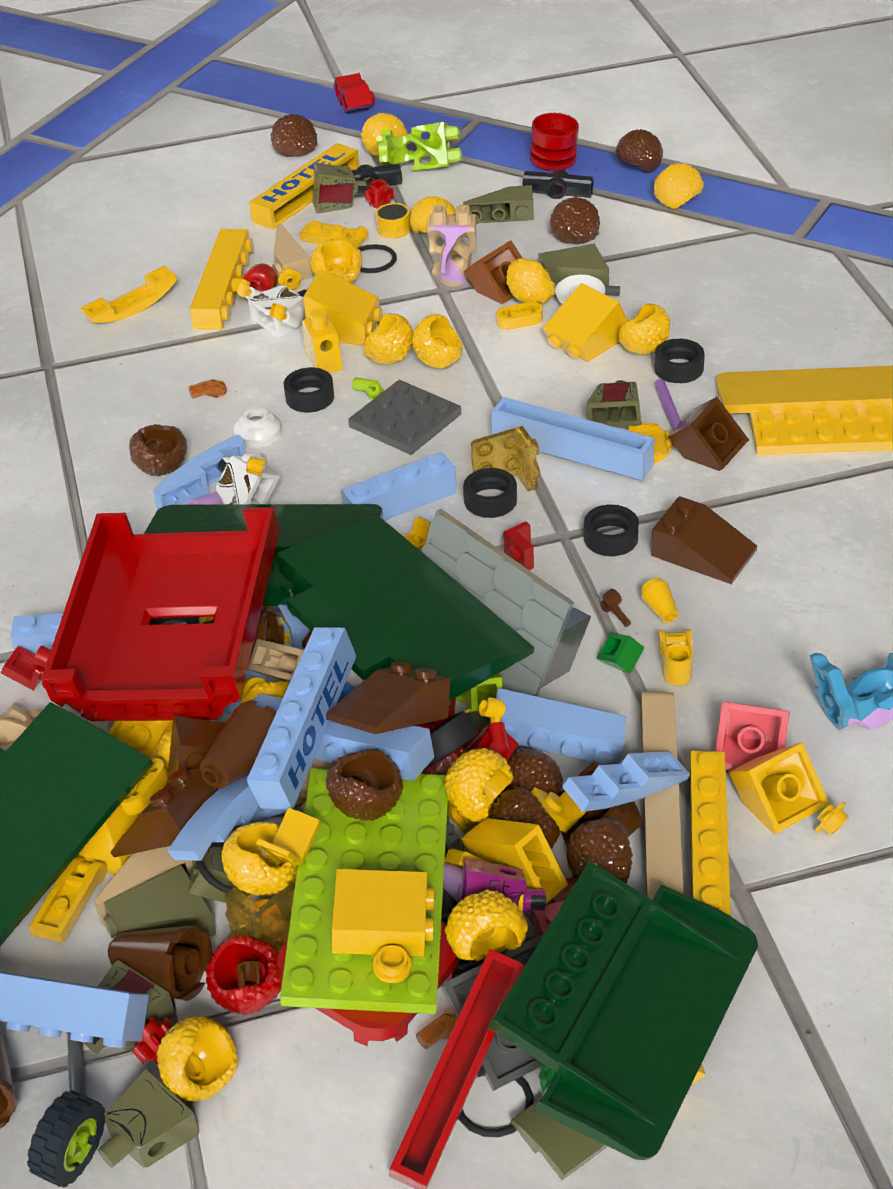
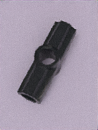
[352,163,403,189]
[522,169,594,199]

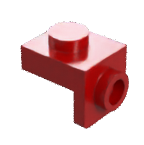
[503,521,534,570]
[1,646,45,691]

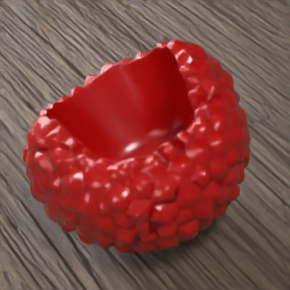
[206,935,282,1015]

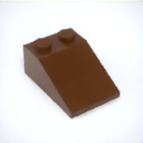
[651,496,757,585]
[326,662,450,734]
[110,767,217,858]

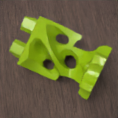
[376,122,463,171]

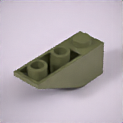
[463,185,534,223]

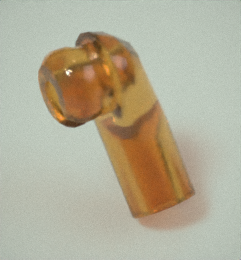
[188,379,227,399]
[416,1013,457,1049]

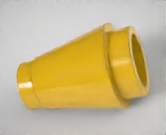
[641,578,679,623]

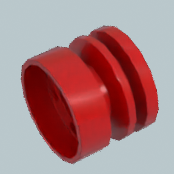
[530,112,579,171]

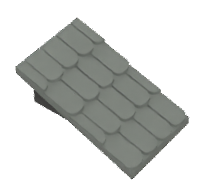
[421,509,591,697]

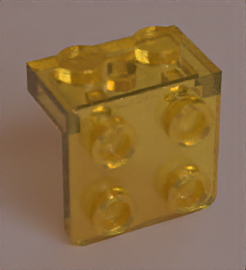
[471,426,540,492]
[225,880,296,951]

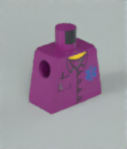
[461,858,546,914]

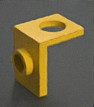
[256,808,321,867]

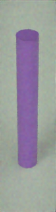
[655,379,682,431]

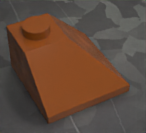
[463,240,522,304]

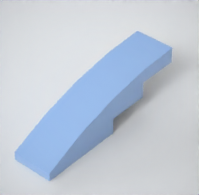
[153,435,245,510]
[562,751,691,812]
[167,776,259,861]

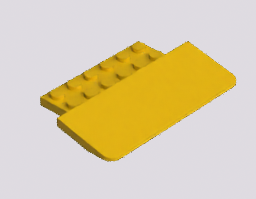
[716,366,893,455]

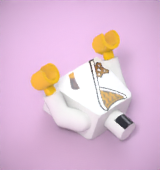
[233,278,307,338]
[216,453,280,504]

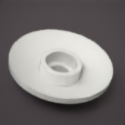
[555,275,605,304]

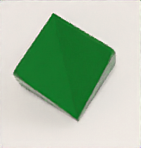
[596,632,645,673]

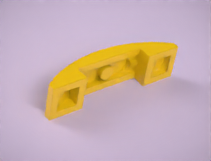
[80,265,177,323]

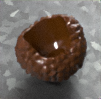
[270,114,318,157]
[616,129,663,173]
[550,196,600,244]
[129,424,187,477]
[496,748,563,799]
[326,749,404,821]
[489,786,560,849]
[567,818,633,884]

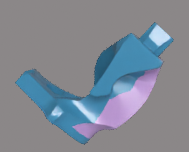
[809,653,893,730]

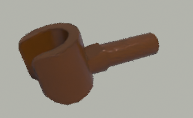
[601,589,631,627]
[237,961,260,988]

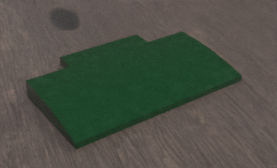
[277,516,534,701]
[0,702,153,946]

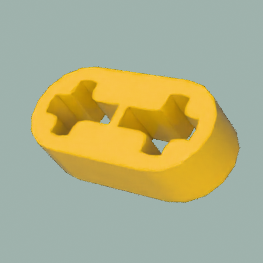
[496,302,543,330]
[120,758,168,815]

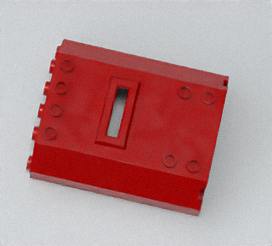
[41,507,280,722]

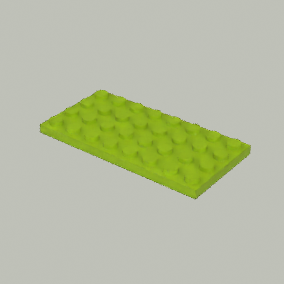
[280,768,448,1014]

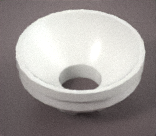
[233,408,282,448]

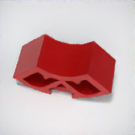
[333,73,375,112]

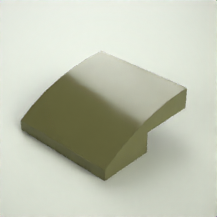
[511,1099,608,1180]

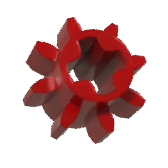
[365,180,394,209]
[131,1017,174,1065]

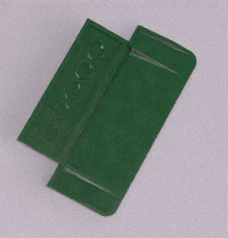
[144,504,383,606]
[488,860,758,1160]

